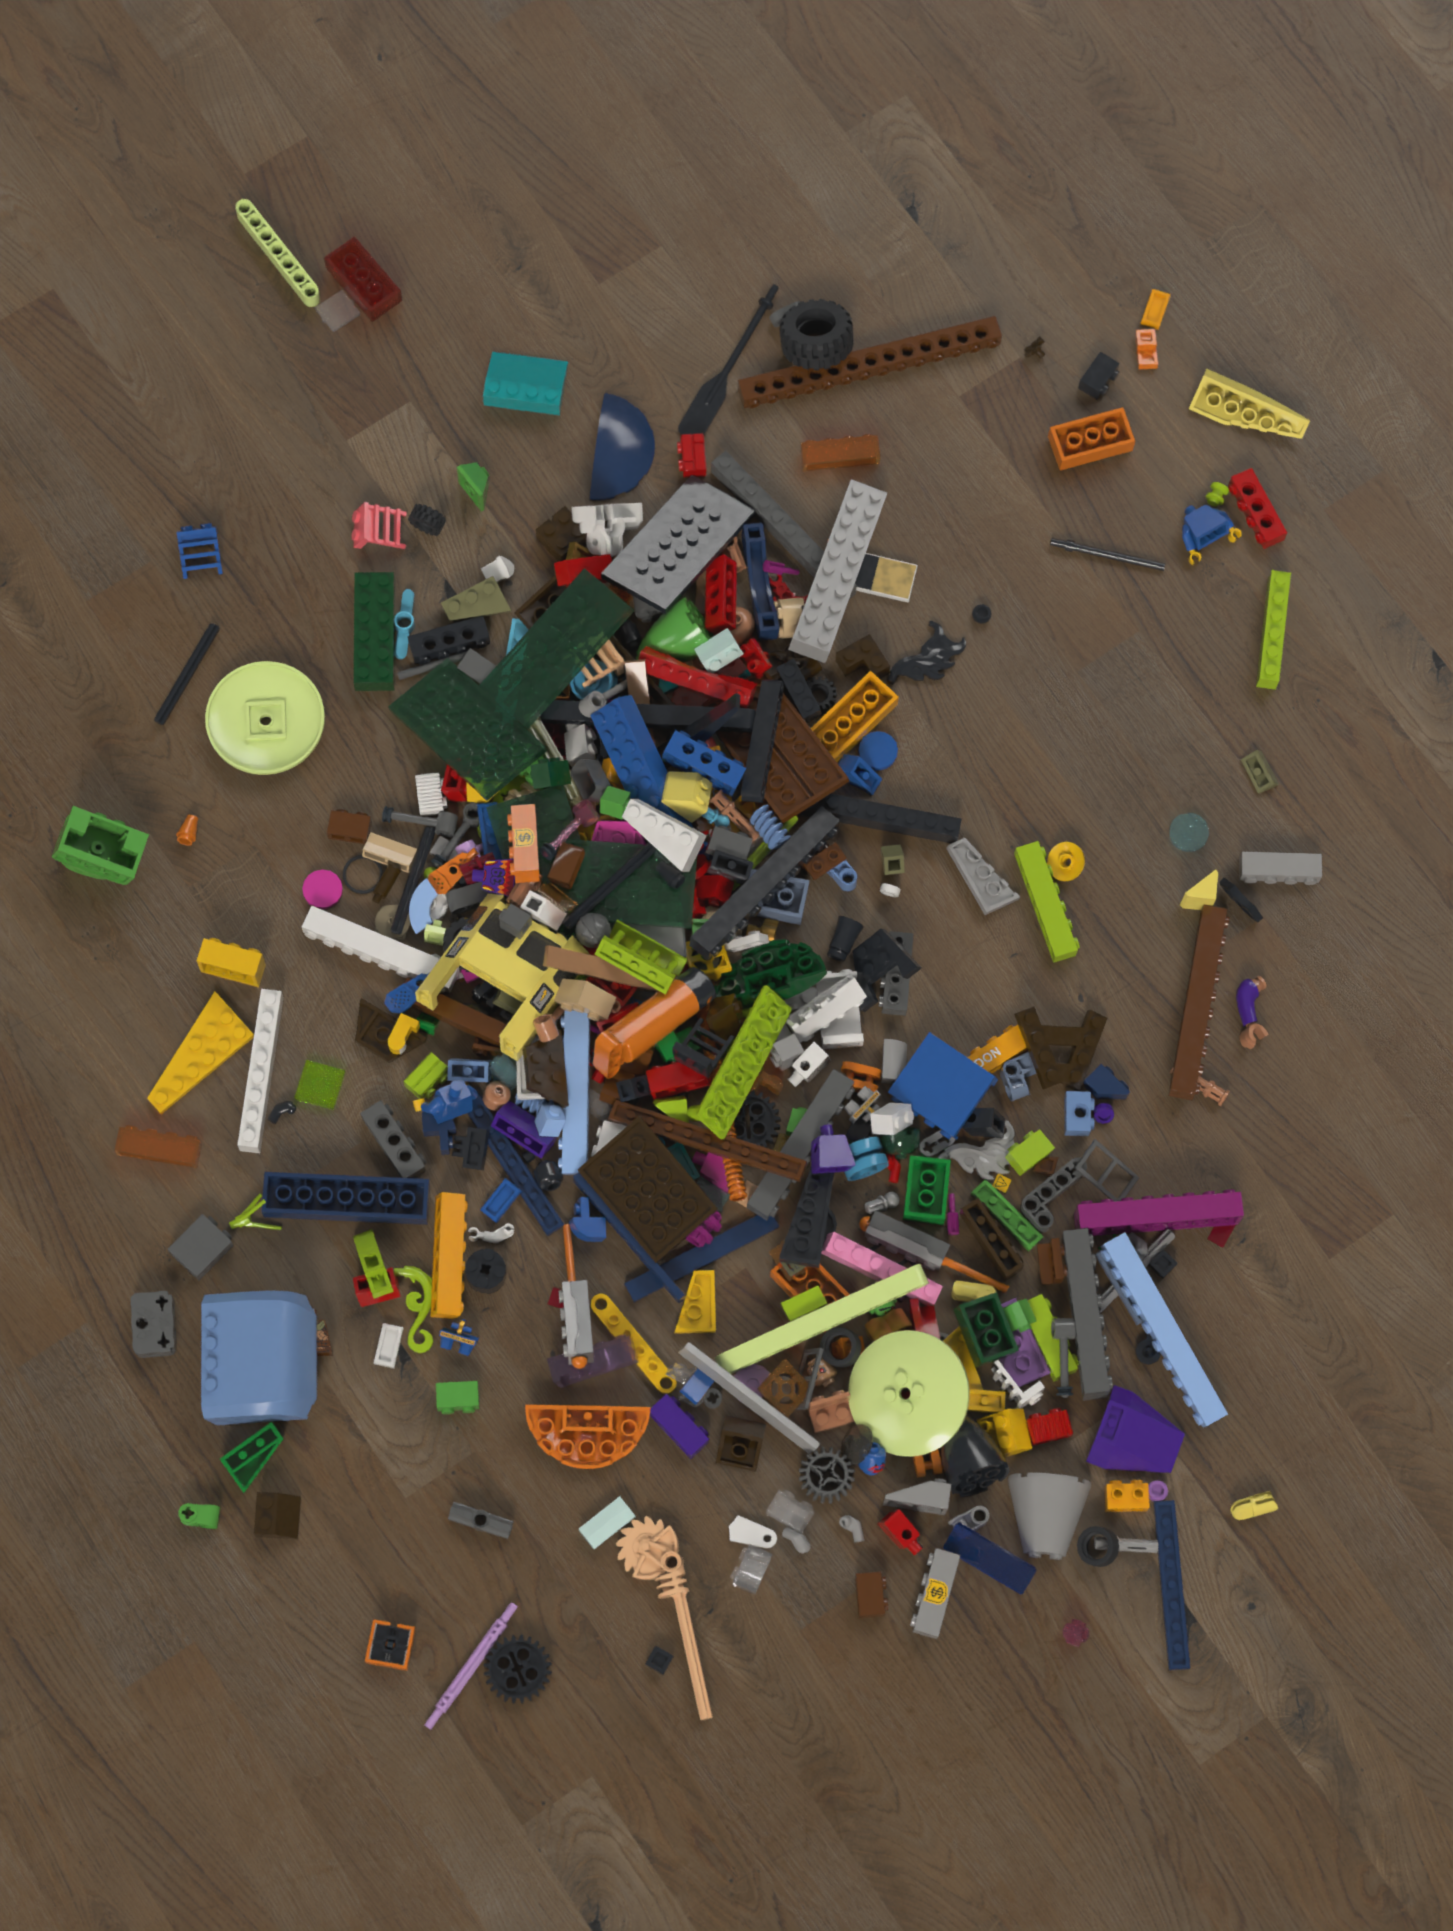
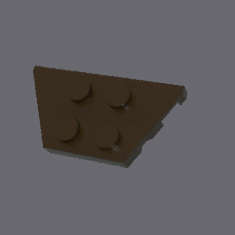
[355,998,427,1063]
[523,1030,569,1108]

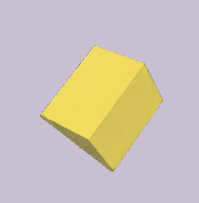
[1180,870,1218,910]

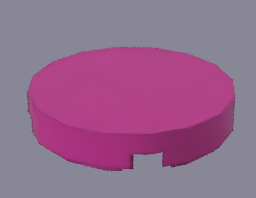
[302,869,343,910]

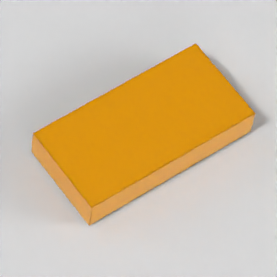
[1141,289,1171,330]

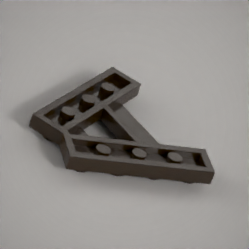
[1014,1006,1108,1091]

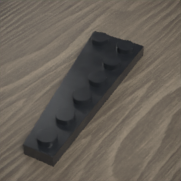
[779,1167,834,1268]

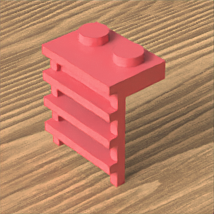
[352,502,406,549]

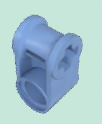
[827,860,857,891]

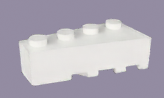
[622,799,707,872]

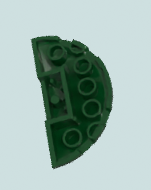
[714,939,827,1008]

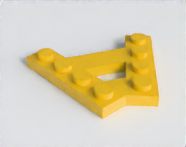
[943,1326,1005,1413]

